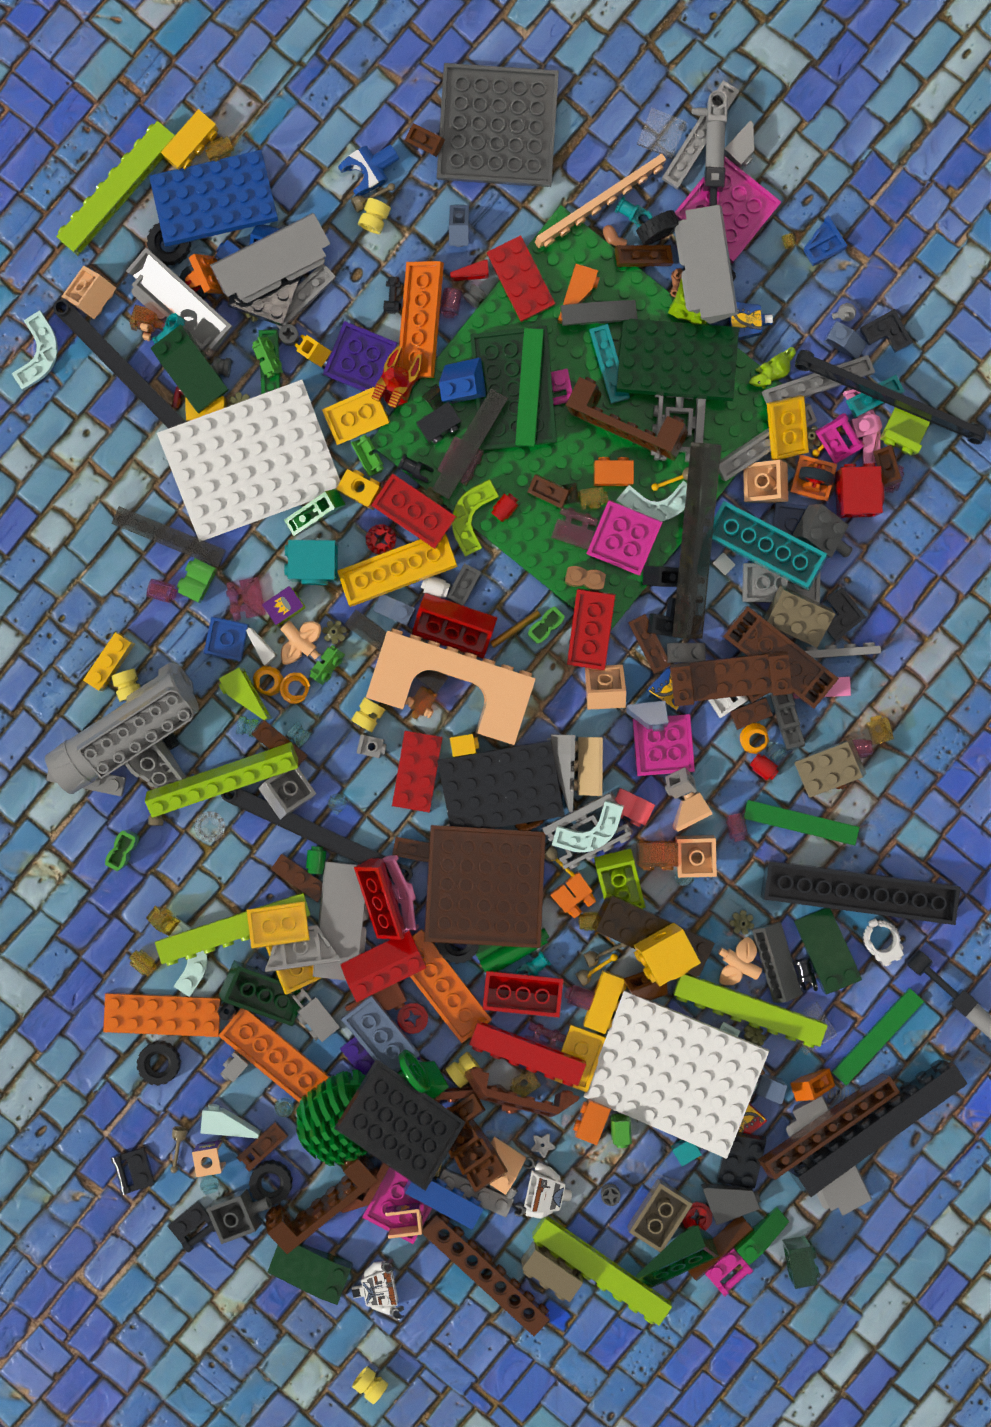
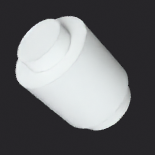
[421,576,450,598]

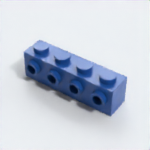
[403,1178,484,1230]

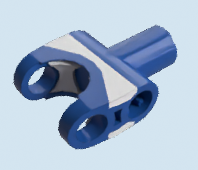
[338,144,399,196]

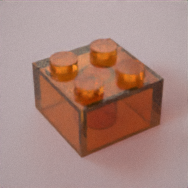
[636,841,679,870]

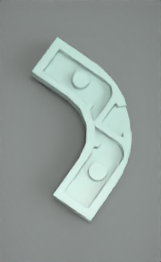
[12,310,58,391]
[616,480,698,521]
[552,800,624,852]
[164,917,208,997]

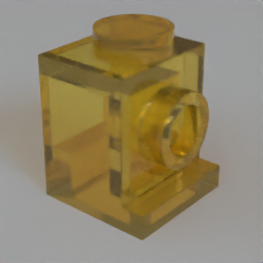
[579,487,608,511]
[866,714,894,745]
[146,906,180,936]
[510,1069,541,1098]

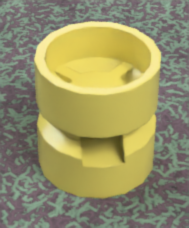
[358,198,391,234]
[111,669,141,702]
[351,697,386,732]
[446,1052,480,1088]
[352,1366,388,1404]

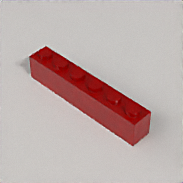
[469,1020,586,1087]

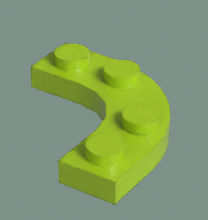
[452,479,499,557]

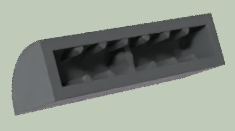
[752,921,802,1003]

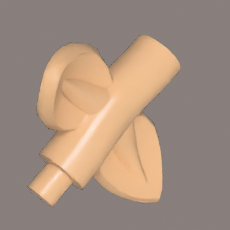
[280,620,321,665]
[718,937,762,985]

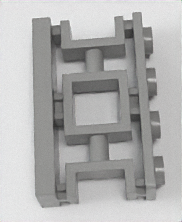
[651,395,706,464]
[542,791,633,870]

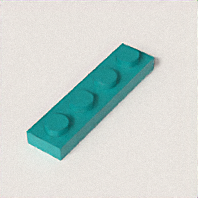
[589,324,630,404]

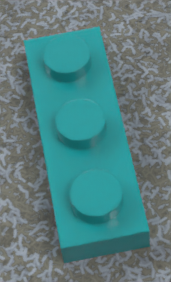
[846,375,905,418]

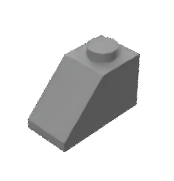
[724,120,754,168]

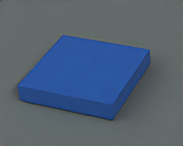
[203,616,250,662]

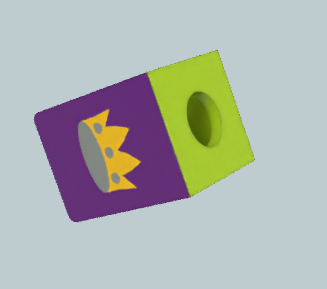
[262,586,306,626]

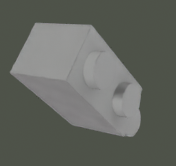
[292,988,340,1042]

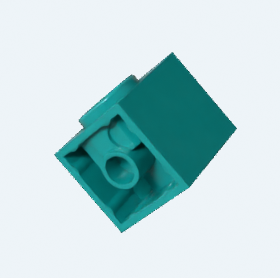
[284,540,338,585]

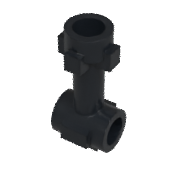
[383,277,401,314]

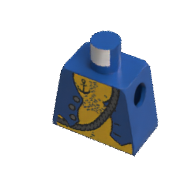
[728,302,773,341]
[645,668,680,711]

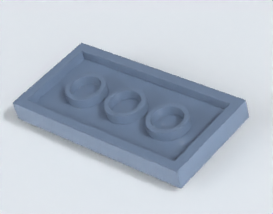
[341,995,420,1073]

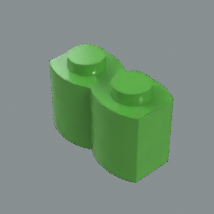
[177,558,217,603]
[528,607,565,644]
[105,829,139,871]
[610,1113,632,1148]

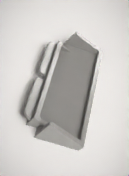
[675,205,738,324]
[210,213,330,303]
[126,248,233,351]
[313,861,369,980]
[786,1095,872,1216]

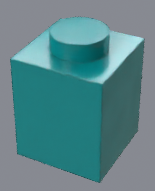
[671,1139,702,1167]

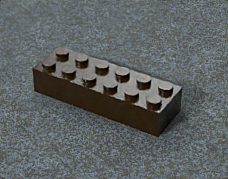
[592,893,715,978]

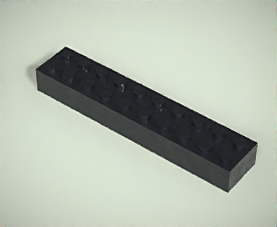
[761,860,961,925]
[789,1060,968,1197]

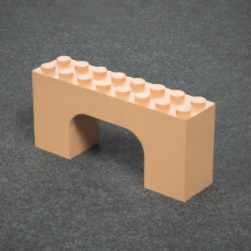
[366,628,536,745]

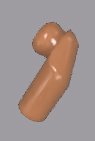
[603,225,627,246]
[670,268,683,297]

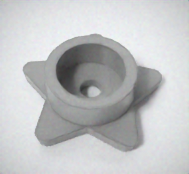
[531,1133,555,1158]

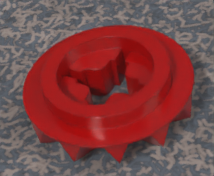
[366,524,396,555]
[397,1003,428,1034]
[682,1201,713,1231]

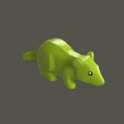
[749,347,796,388]

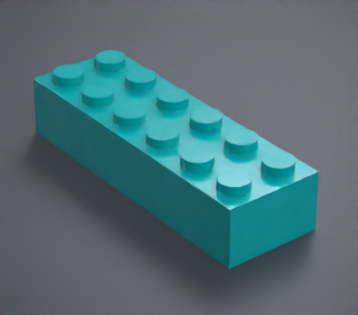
[705,501,828,591]

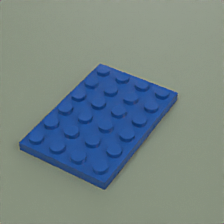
[149,150,278,247]

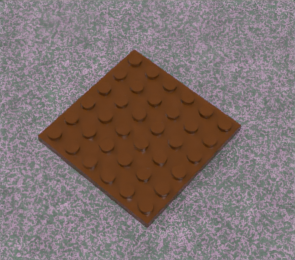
[424,825,546,948]

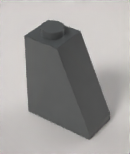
[701,1183,761,1225]

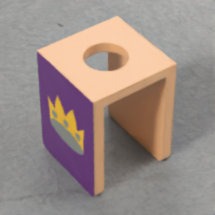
[192,1140,226,1177]
[385,1203,423,1239]

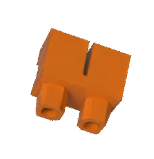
[550,872,596,919]

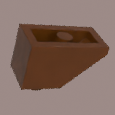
[624,971,668,1001]

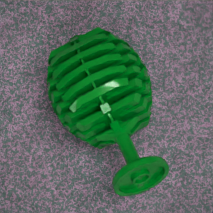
[296,1050,431,1166]

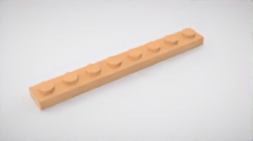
[535,154,666,248]

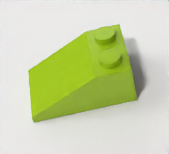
[218,667,272,720]
[594,848,646,908]

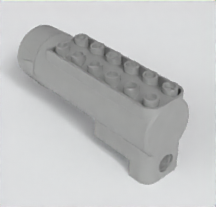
[45,663,199,794]

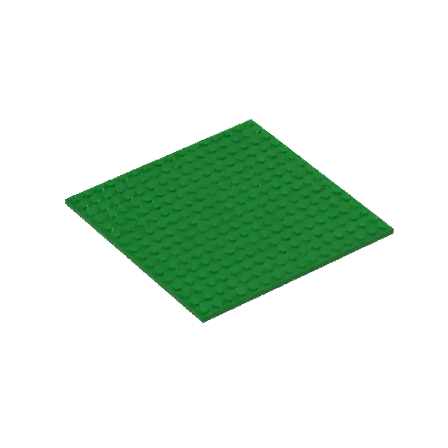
[371,205,782,630]

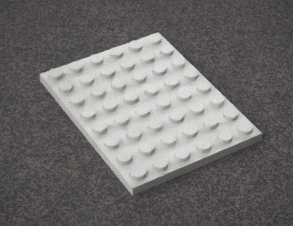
[157,380,340,542]
[583,990,770,1159]

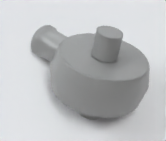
[832,303,856,321]

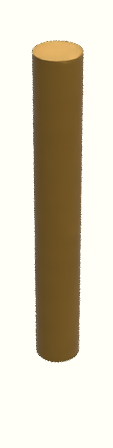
[490,610,541,648]

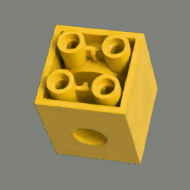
[634,923,701,986]

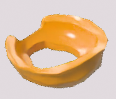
[253,666,283,696]
[280,672,310,704]
[740,723,769,754]

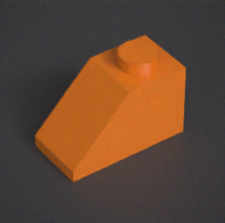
[790,1068,835,1102]

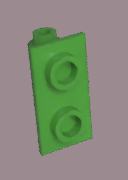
[252,337,283,378]
[351,435,384,477]
[309,645,345,685]

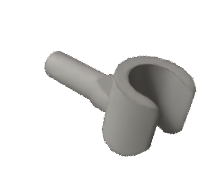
[490,1185,518,1199]

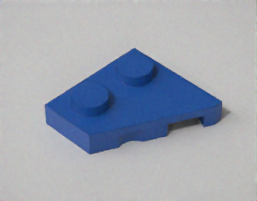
[803,215,847,266]

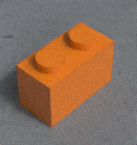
[594,457,634,486]
[573,1099,611,1145]

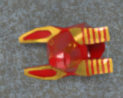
[371,346,422,408]

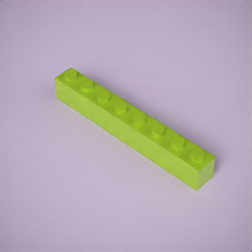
[56,120,175,256]
[145,742,298,818]
[155,893,311,966]
[673,973,828,1048]
[532,1216,672,1326]

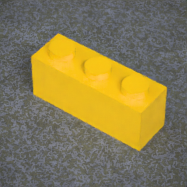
[161,109,218,170]
[83,632,135,691]
[583,970,627,1034]

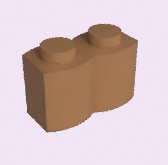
[565,566,606,591]

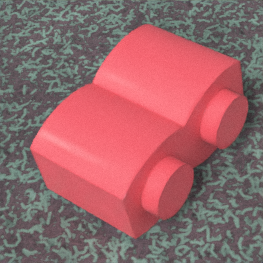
[615,788,655,827]

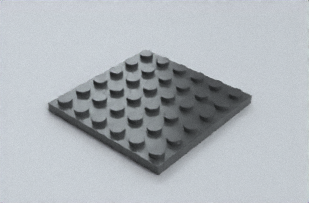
[437,63,559,187]

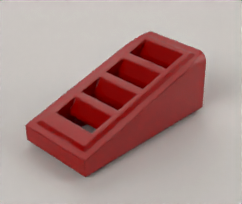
[450,259,489,282]

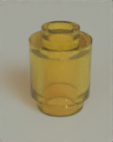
[205,136,235,162]
[578,911,599,931]
[129,949,158,977]

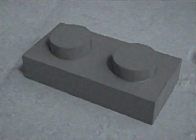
[447,563,481,606]
[667,643,706,663]

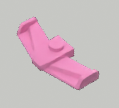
[843,389,882,466]
[383,855,419,931]

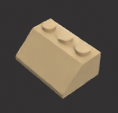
[574,737,603,796]

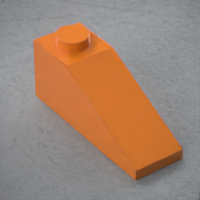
[558,264,600,324]

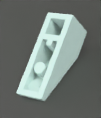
[200,1104,261,1138]

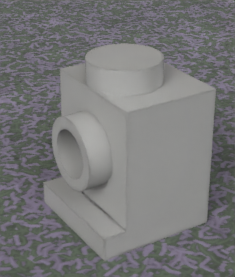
[357,734,387,758]
[665,767,697,799]
[220,1050,250,1082]

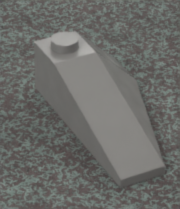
[547,734,575,812]
[125,740,186,808]

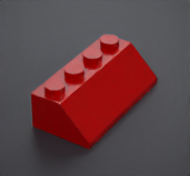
[412,593,498,659]
[354,858,406,940]
[340,930,427,1003]
[483,971,563,1018]

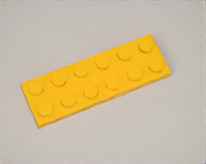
[337,534,458,607]

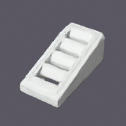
[246,628,277,666]

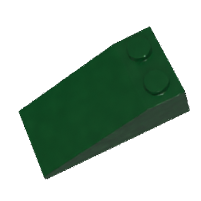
[151,324,229,413]
[794,908,862,995]
[219,960,308,1026]
[636,1226,719,1288]
[267,1243,353,1305]

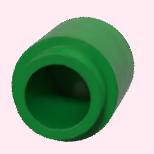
[306,846,326,874]

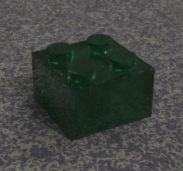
[782,1236,820,1289]

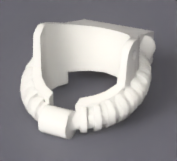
[863,919,904,966]

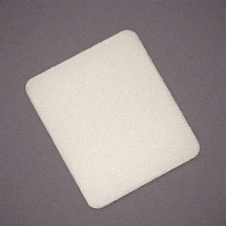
[713,553,735,575]

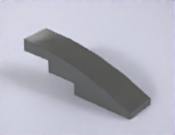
[560,300,637,326]
[770,693,805,751]

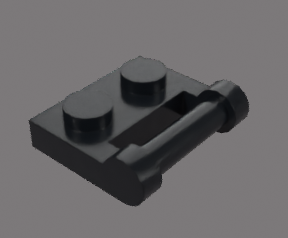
[111,1147,155,1195]
[167,1200,215,1253]

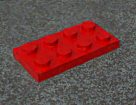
[486,235,555,322]
[371,473,457,549]
[567,588,616,671]
[392,731,443,813]

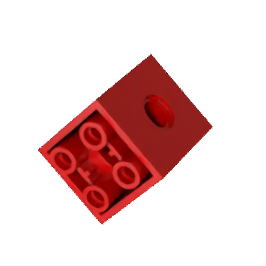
[835,463,884,518]

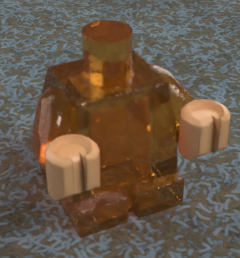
[129,305,164,341]
[405,685,438,719]

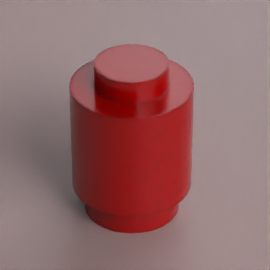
[491,493,519,522]
[750,753,779,781]

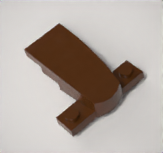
[447,1093,508,1192]

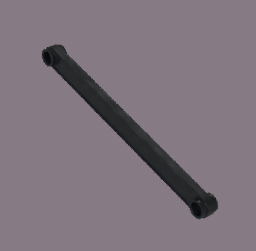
[53,299,186,429]
[795,350,987,445]
[221,788,412,882]

